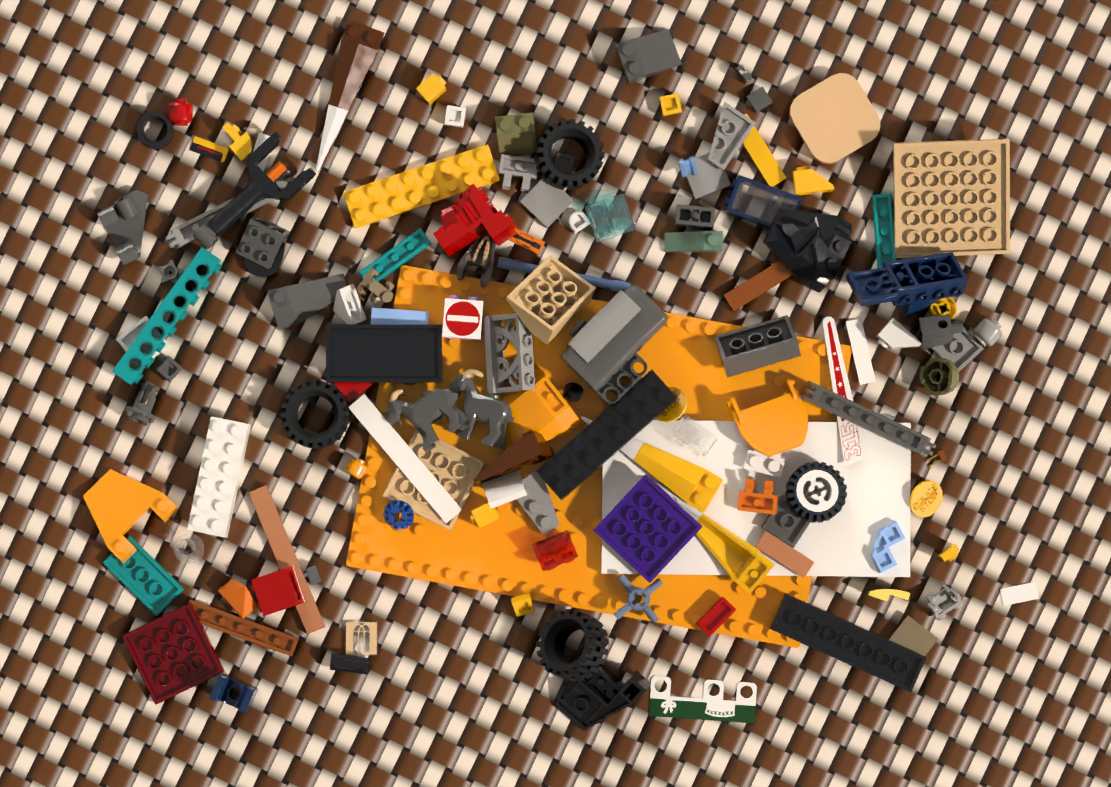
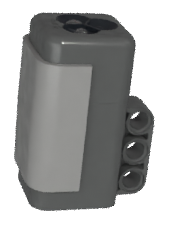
[560,285,668,404]

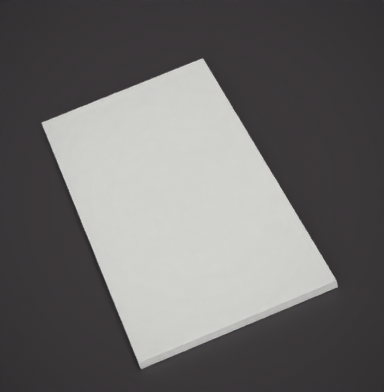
[601,420,911,577]

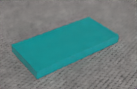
[103,535,184,617]

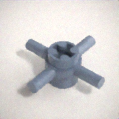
[614,574,663,624]

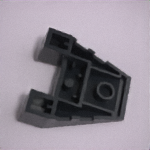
[555,641,651,731]

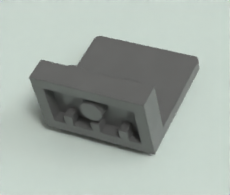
[236,215,290,269]

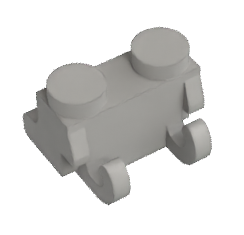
[926,584,963,620]

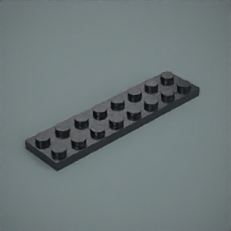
[536,370,678,500]
[769,594,927,692]

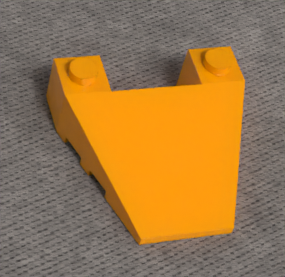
[83,469,178,564]

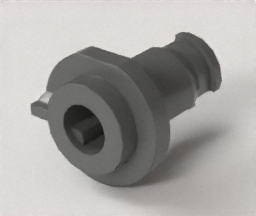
[125,382,160,426]

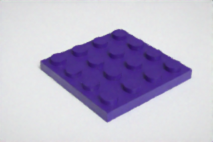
[593,474,703,583]

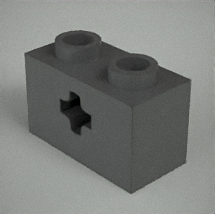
[674,204,715,229]

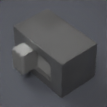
[304,565,322,585]

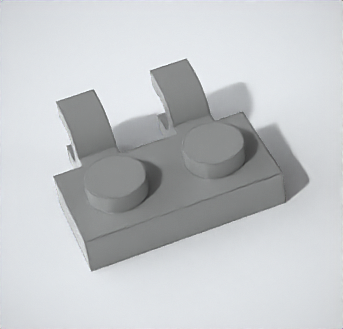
[498,154,538,193]

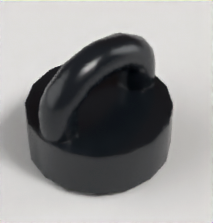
[563,382,583,402]

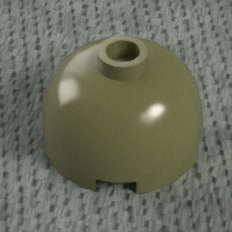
[919,357,959,396]

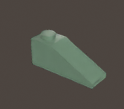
[664,231,723,253]

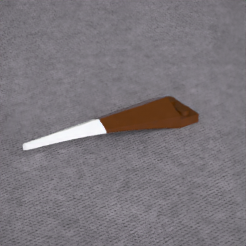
[316,20,385,171]

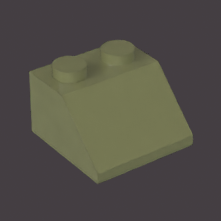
[495,112,537,158]

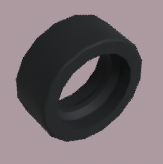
[136,111,174,149]

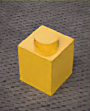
[416,74,446,105]
[470,503,501,528]

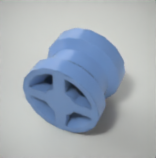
[678,156,697,178]

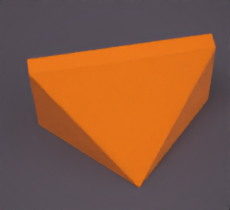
[218,578,258,619]

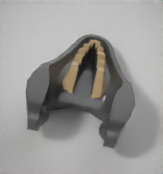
[457,232,495,288]

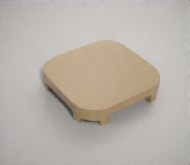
[789,73,880,165]

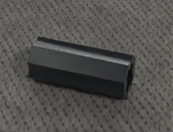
[330,653,370,675]

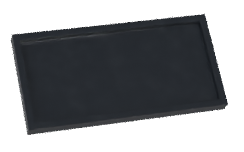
[326,324,442,383]

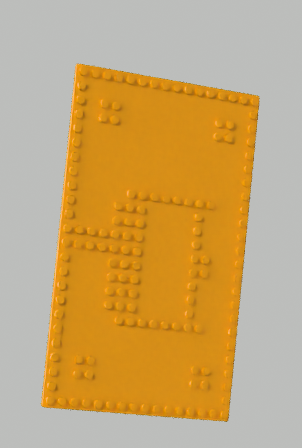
[346,265,852,648]

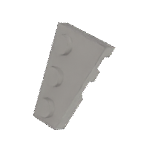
[708,102,756,171]
[516,467,560,536]

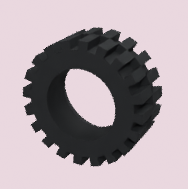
[534,119,605,190]
[281,381,350,449]
[536,609,609,681]

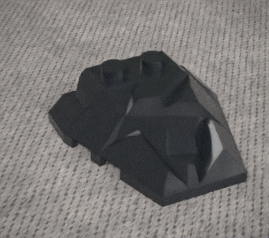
[763,208,852,293]

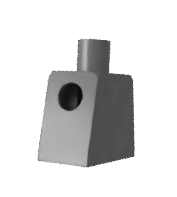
[919,315,964,350]

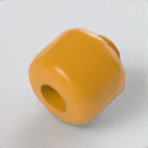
[345,458,367,479]

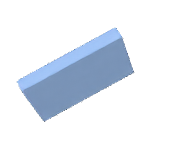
[371,307,430,325]

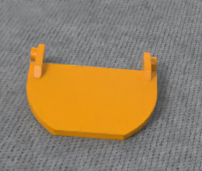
[726,378,808,457]

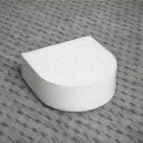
[568,211,591,234]

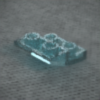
[585,193,636,243]

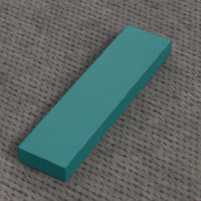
[871,193,896,268]
[358,228,432,282]

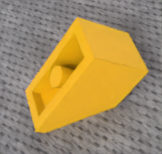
[792,166,834,196]

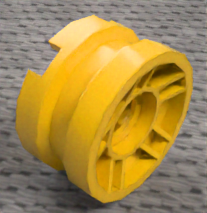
[928,297,957,320]

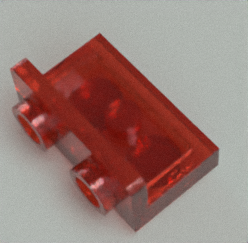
[532,530,578,571]

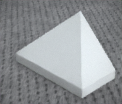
[333,284,367,324]

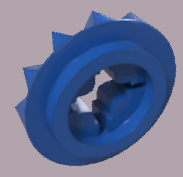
[383,500,414,531]

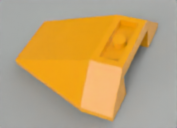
[486,362,581,450]

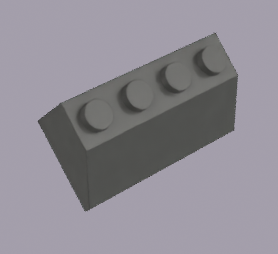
[714,315,801,377]

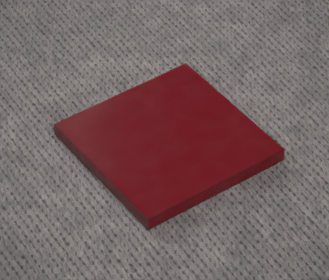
[122,602,225,705]

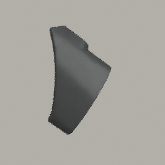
[97,189,148,265]

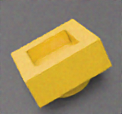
[659,93,682,117]
[938,544,960,562]
[511,593,535,617]

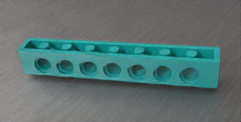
[112,247,222,385]

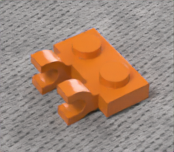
[737,478,778,515]

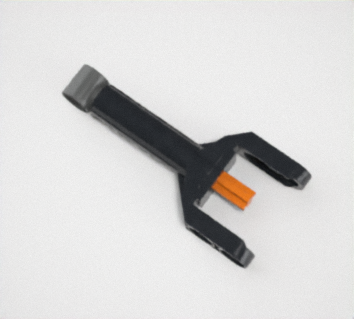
[193,132,316,250]

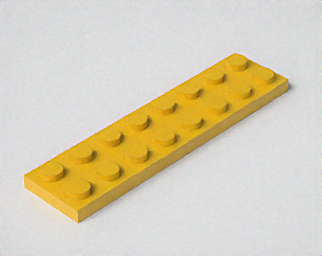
[343,144,500,229]

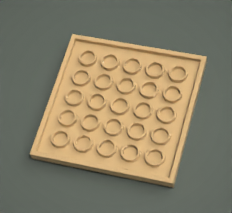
[893,139,1010,258]

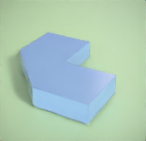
[871,521,905,573]

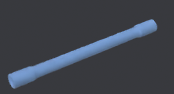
[497,257,631,292]

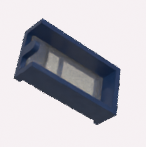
[723,175,804,228]

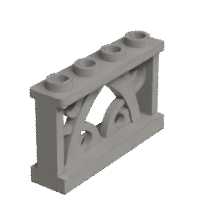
[483,313,535,394]

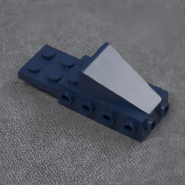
[846,252,968,319]

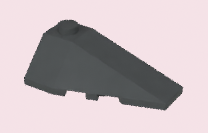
[268,274,347,330]

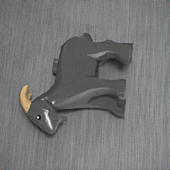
[449,369,515,450]
[387,389,472,452]

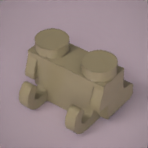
[357,267,394,304]

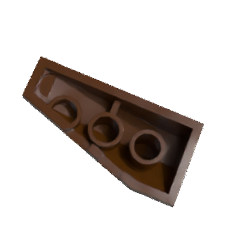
[473,431,555,484]

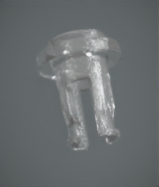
[174,533,204,564]

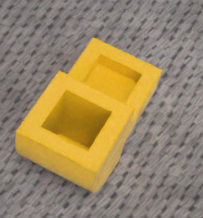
[223,123,253,163]

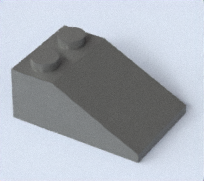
[615,29,682,85]

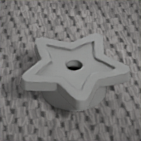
[158,260,183,283]

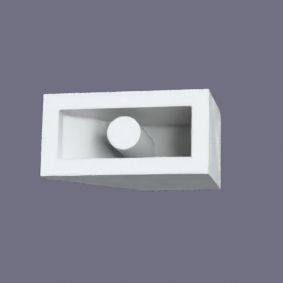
[876,318,922,349]

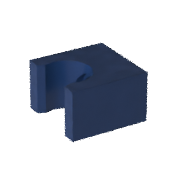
[209,674,258,713]

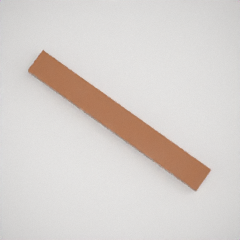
[248,485,326,634]

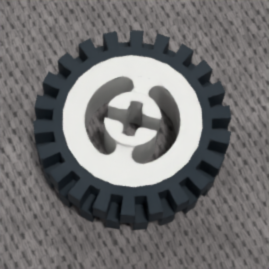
[785,461,847,523]

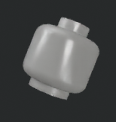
[973,318,1002,347]

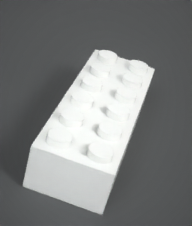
[187,416,251,538]

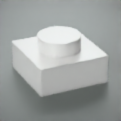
[444,105,466,128]

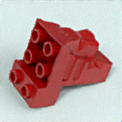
[433,183,517,257]

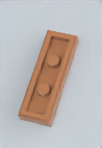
[755,531,814,578]

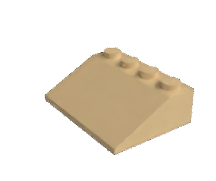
[506,255,596,344]

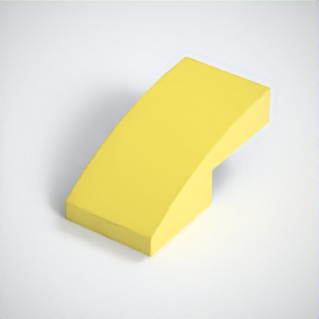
[867,589,910,601]

